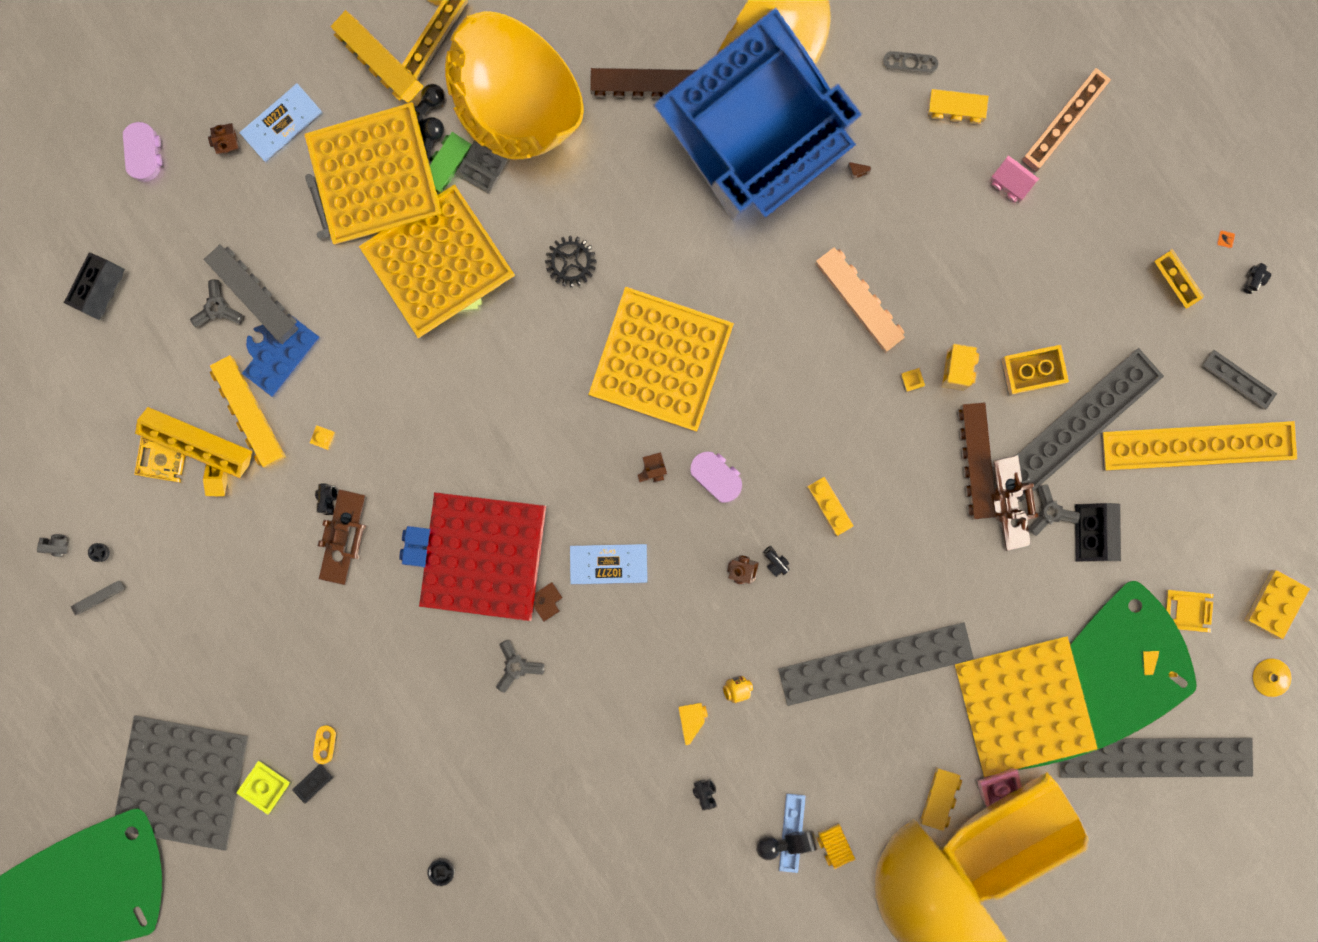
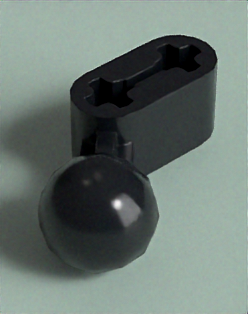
[414,84,445,127]
[420,117,444,163]
[756,830,817,860]

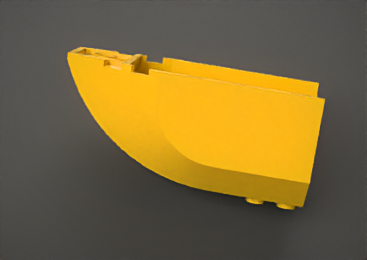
[941,772,1089,902]

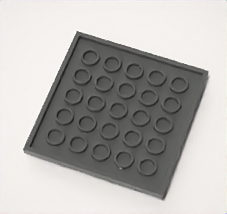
[115,715,249,851]

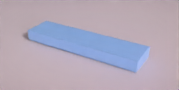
[779,793,806,873]

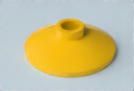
[1252,658,1291,697]

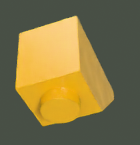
[203,464,227,497]
[678,702,708,745]

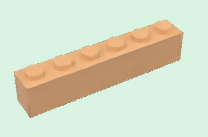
[1022,68,1111,172]
[815,247,905,353]

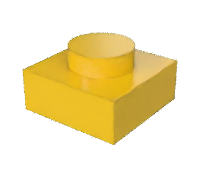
[901,368,925,392]
[310,425,335,450]

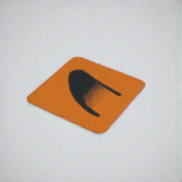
[1217,230,1235,248]

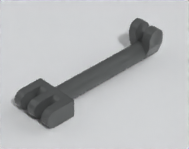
[305,174,331,240]

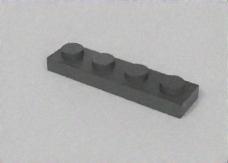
[1202,350,1277,410]

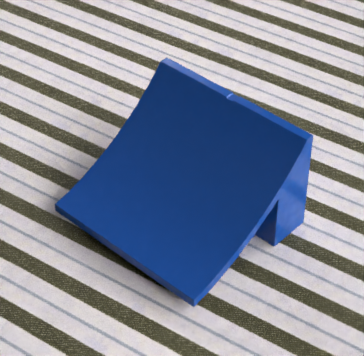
[653,8,862,220]

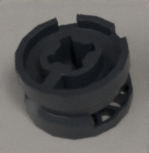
[427,858,455,886]

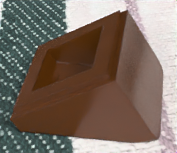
[848,162,871,179]

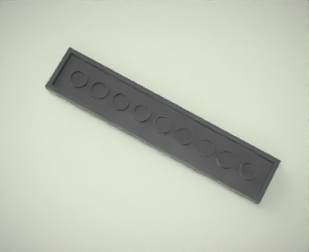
[1017,348,1164,502]
[778,622,974,706]
[1059,738,1253,778]

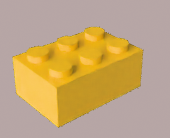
[941,344,979,391]
[1001,345,1069,396]
[1244,570,1310,639]

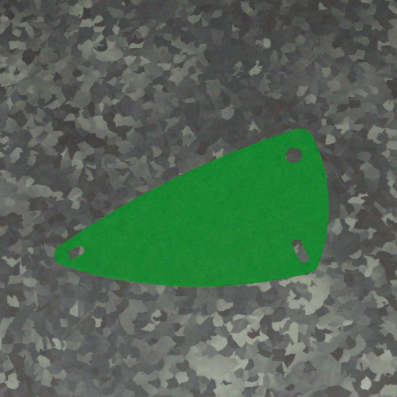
[1017,581,1197,770]
[0,809,162,942]

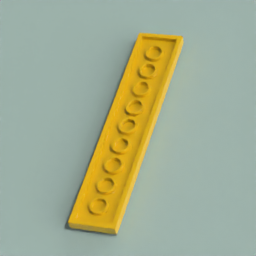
[1102,421,1297,471]

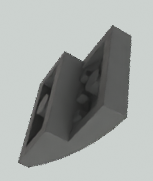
[456,140,508,193]

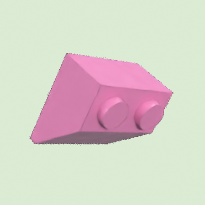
[990,155,1039,203]
[977,768,1022,807]

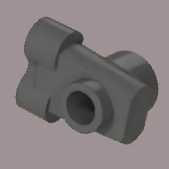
[37,534,68,557]

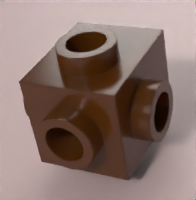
[208,123,239,154]
[727,555,759,584]

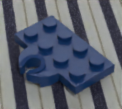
[242,318,320,397]

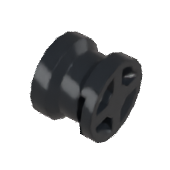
[88,543,110,562]

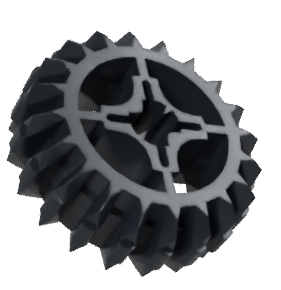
[545,236,597,288]

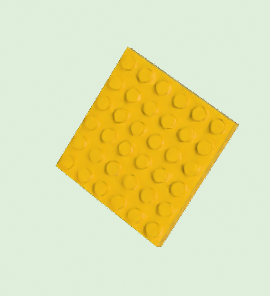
[304,102,442,245]
[359,184,515,338]
[588,286,734,432]
[955,636,1097,777]

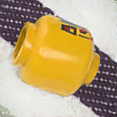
[723,676,753,703]

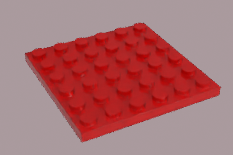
[419,492,546,621]

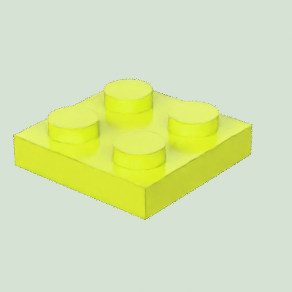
[236,761,291,815]

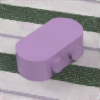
[123,122,162,182]
[690,452,742,503]

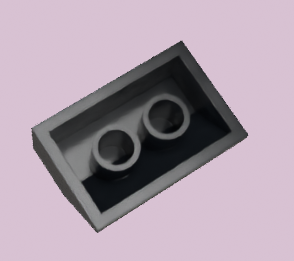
[63,252,125,320]
[1075,503,1121,562]

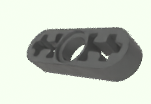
[883,51,938,74]
[71,580,124,616]

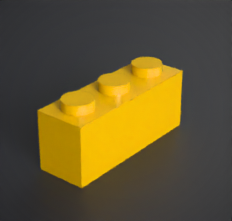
[927,89,989,124]
[1154,249,1204,309]
[806,477,853,536]
[919,767,962,831]

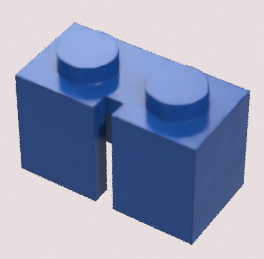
[399,526,431,567]

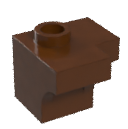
[637,452,667,483]
[533,582,563,622]

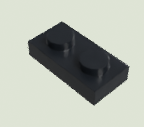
[292,764,334,804]

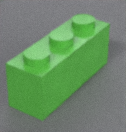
[430,132,472,193]

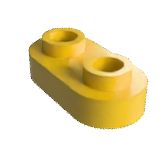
[313,725,336,764]

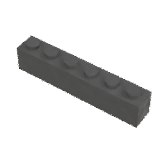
[203,244,299,344]

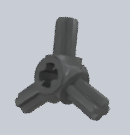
[190,279,243,327]
[1029,484,1080,536]
[496,640,544,693]

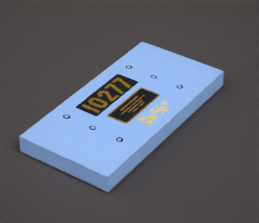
[239,84,322,162]
[570,544,647,584]

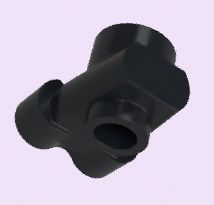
[1242,263,1272,294]
[315,483,338,515]
[763,545,790,577]
[693,779,717,811]

